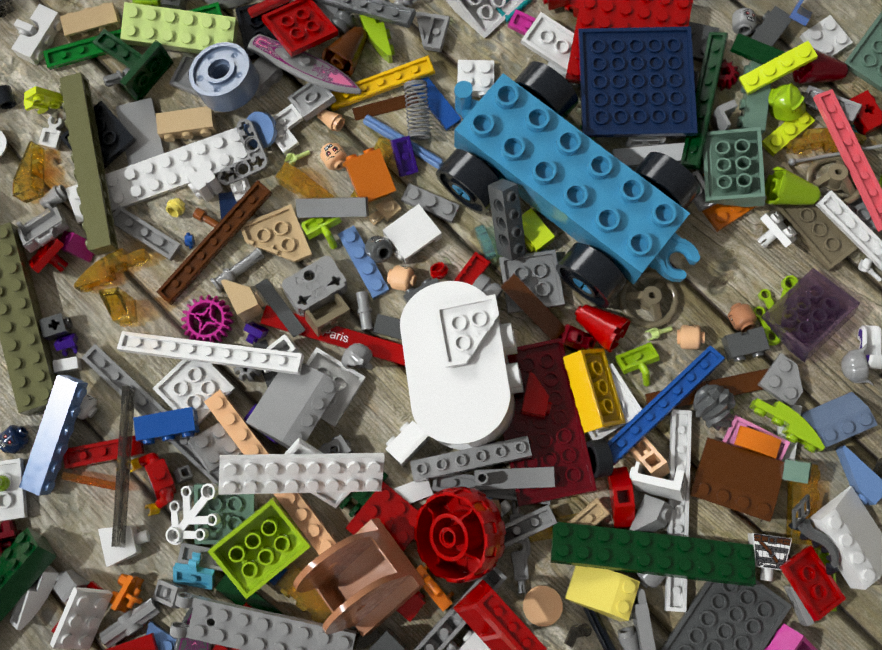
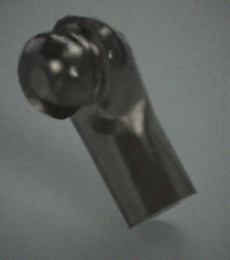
[564,623,592,648]

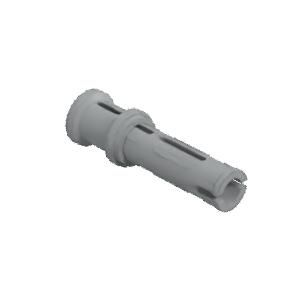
[210,248,265,293]

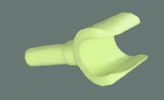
[284,150,310,168]
[645,326,673,341]

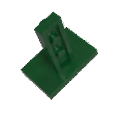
[93,29,174,101]

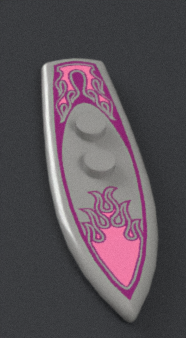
[248,34,362,94]

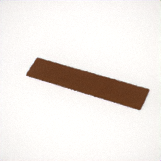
[352,93,419,121]

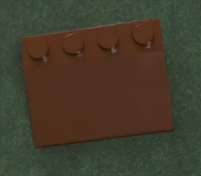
[690,437,785,522]

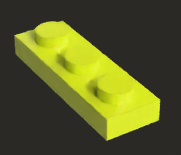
[762,110,815,156]

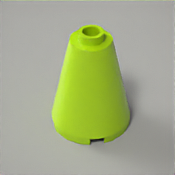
[765,167,821,205]

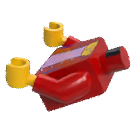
[127,452,176,516]

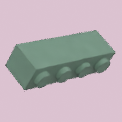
[736,60,771,136]

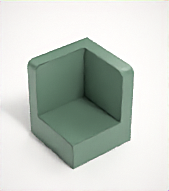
[783,458,812,484]

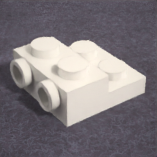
[457,60,494,98]

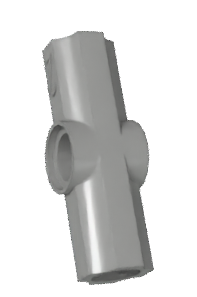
[99,598,161,648]

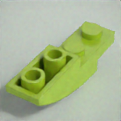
[359,14,395,63]
[749,398,825,453]

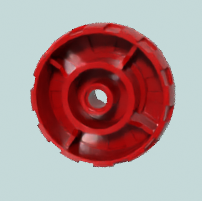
[414,486,506,583]

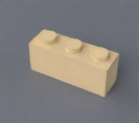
[60,2,122,43]
[156,106,217,142]

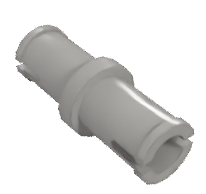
[356,291,374,331]

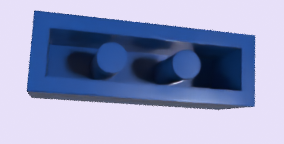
[133,407,200,445]

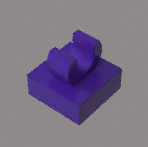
[244,321,269,344]
[54,332,78,357]

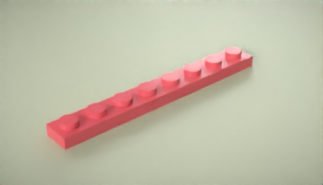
[813,89,882,232]

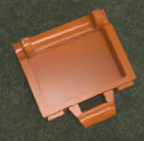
[416,564,454,611]

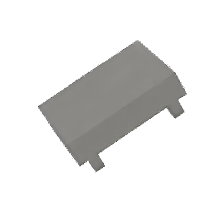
[16,202,69,253]

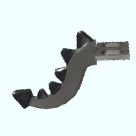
[789,494,839,575]

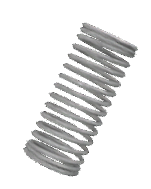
[404,80,431,140]

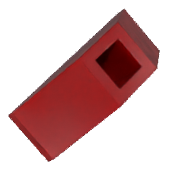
[608,467,635,528]

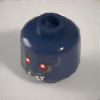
[0,425,29,454]

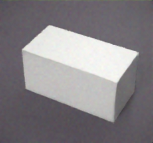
[53,356,82,374]

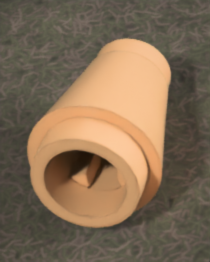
[317,109,345,132]

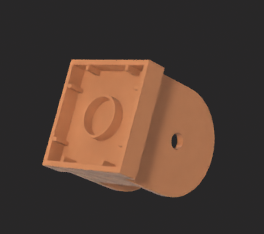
[293,518,425,637]

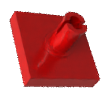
[28,236,68,273]

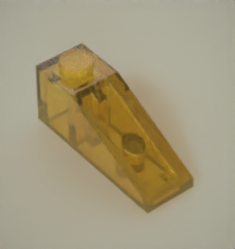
[275,161,334,198]
[99,287,138,327]

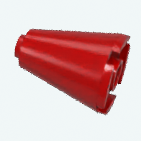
[575,304,630,353]

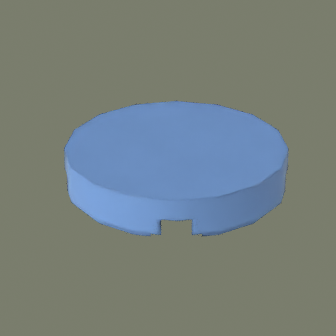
[244,112,277,148]

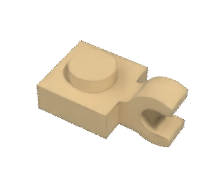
[369,195,402,225]

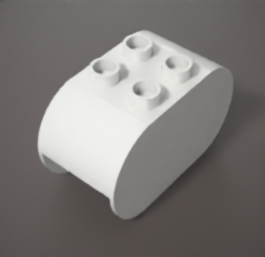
[400,281,524,450]

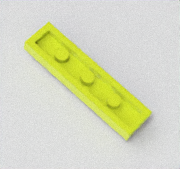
[739,40,818,95]

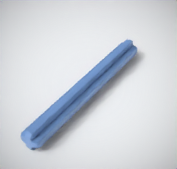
[363,115,443,169]

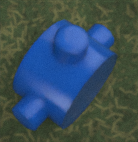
[184,232,195,249]

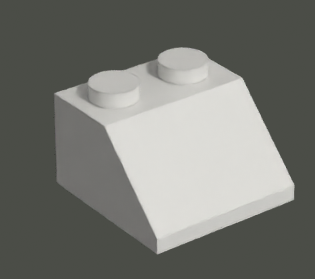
[385,421,430,466]

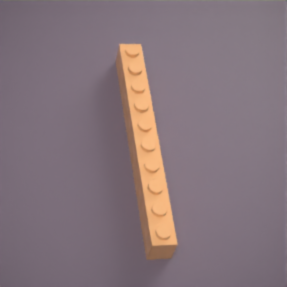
[204,390,338,555]

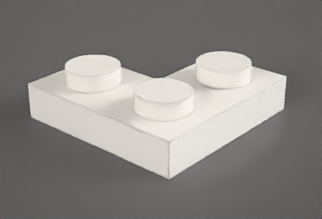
[273,104,304,155]

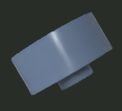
[189,42,259,112]

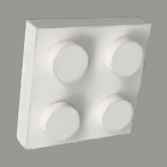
[800,15,853,57]

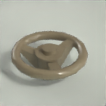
[804,155,861,205]
[618,270,679,329]

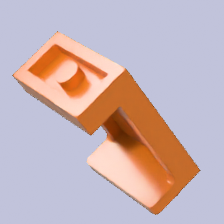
[343,147,396,203]

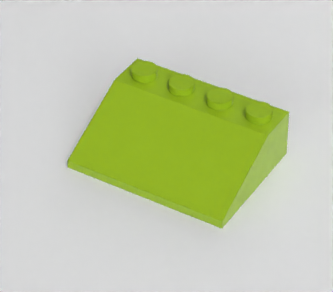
[207,496,311,599]

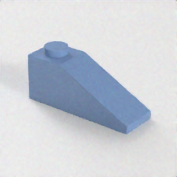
[835,445,882,506]

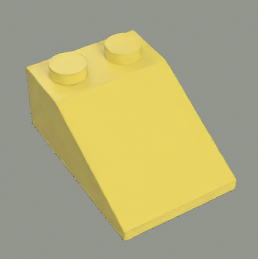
[565,566,640,622]

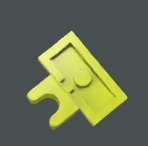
[24,86,64,114]

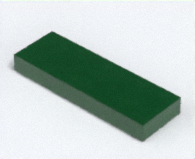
[730,33,786,65]

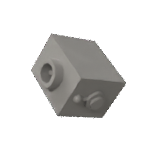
[318,434,353,454]

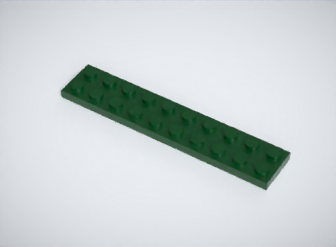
[550,522,756,587]

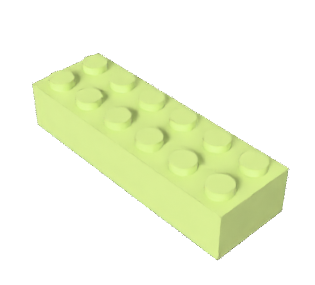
[120,2,238,54]

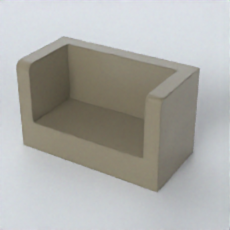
[305,293,350,337]

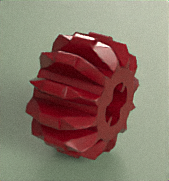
[718,58,740,91]

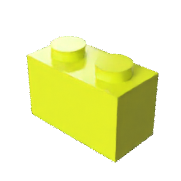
[522,208,555,252]

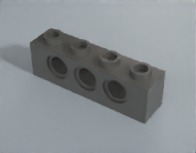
[488,179,526,261]

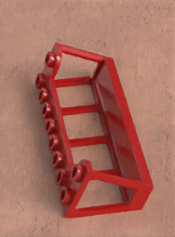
[453,580,547,650]

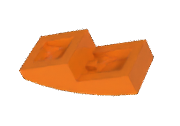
[734,426,782,459]

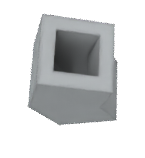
[173,465,193,484]

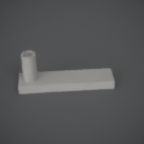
[474,467,555,490]

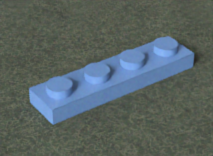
[338,226,390,300]

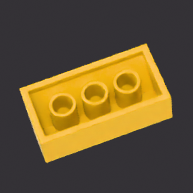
[563,348,626,433]

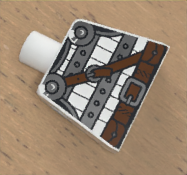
[748,533,792,582]

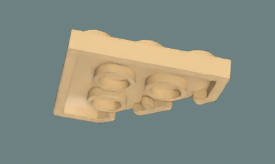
[240,204,313,263]

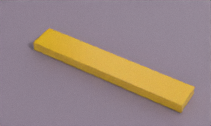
[330,55,435,111]

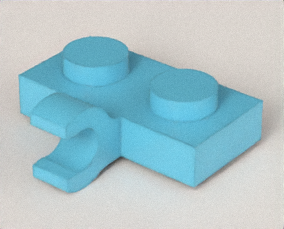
[173,552,215,590]

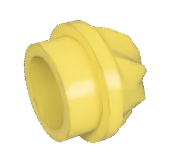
[166,198,185,217]

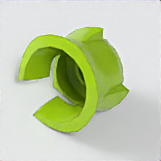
[768,83,806,121]

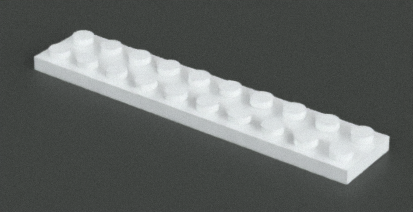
[65,128,251,224]

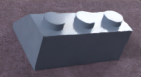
[801,392,878,448]

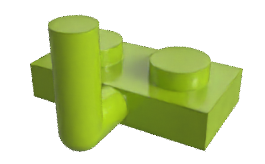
[300,217,342,249]
[615,342,660,387]

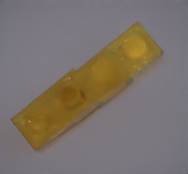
[785,128,867,154]
[74,248,151,293]

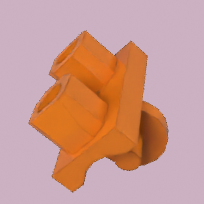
[110,574,144,613]

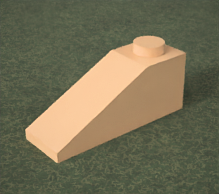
[616,426,670,478]

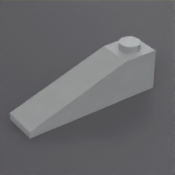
[504,505,557,549]

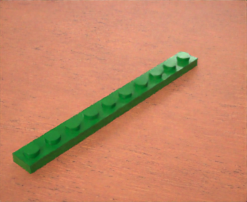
[43,2,222,70]

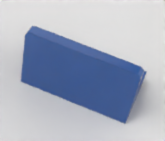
[789,0,813,26]

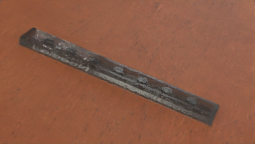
[111,385,135,548]

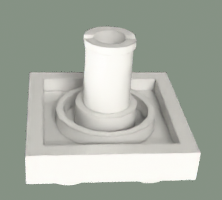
[757,210,798,248]

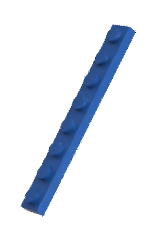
[607,345,725,465]

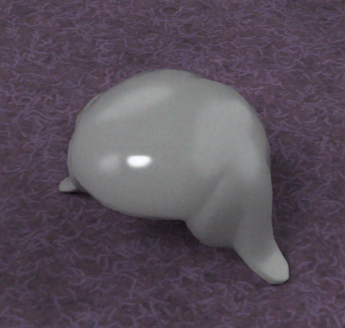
[341,343,373,370]
[841,344,874,386]

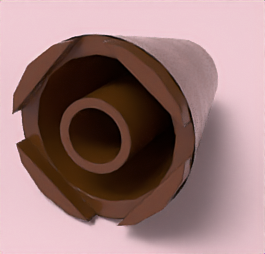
[322,27,368,77]

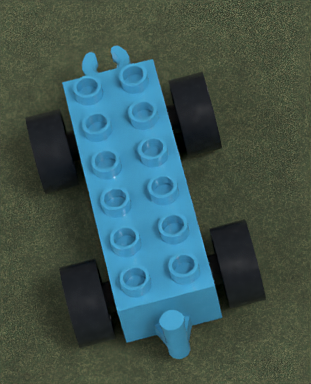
[436,61,700,308]

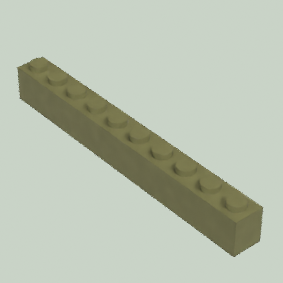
[59,72,119,256]

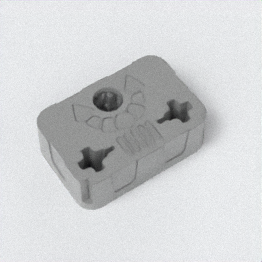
[282,256,347,317]

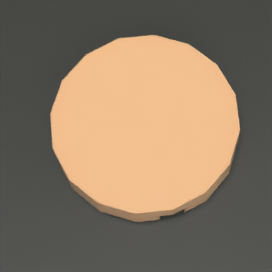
[523,585,563,627]

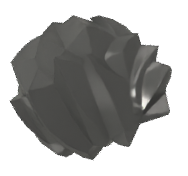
[693,384,736,431]

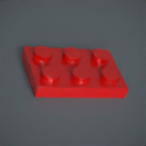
[780,545,846,621]

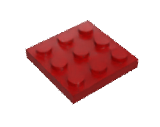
[262,0,338,57]
[346,482,418,552]

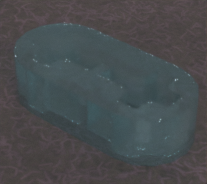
[474,224,496,260]

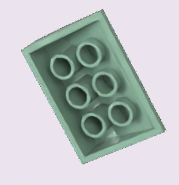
[703,127,765,207]

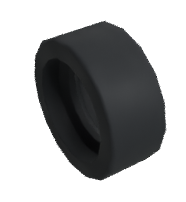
[586,439,614,478]

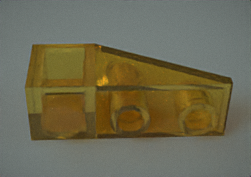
[12,141,45,203]

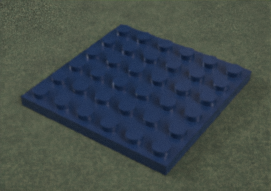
[578,27,698,138]

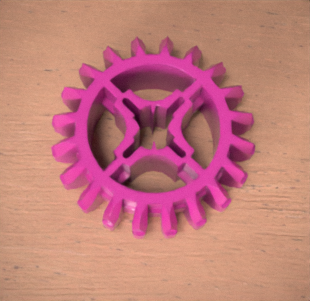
[181,295,234,343]

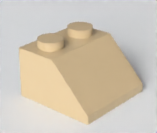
[221,279,265,323]

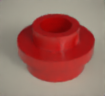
[430,262,449,279]

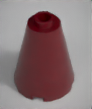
[792,48,848,84]

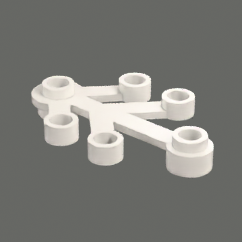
[166,483,221,545]

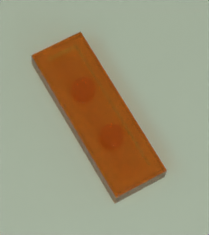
[62,472,127,492]

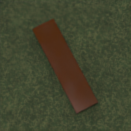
[500,274,565,340]

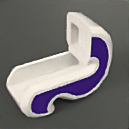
[857,325,882,369]

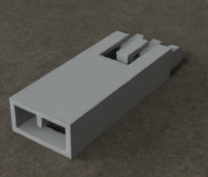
[631,588,656,650]

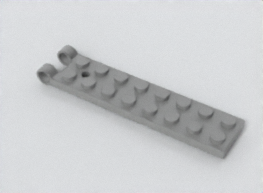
[169,592,357,650]

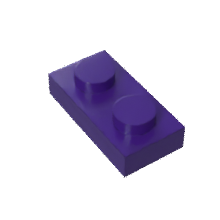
[390,136,419,177]

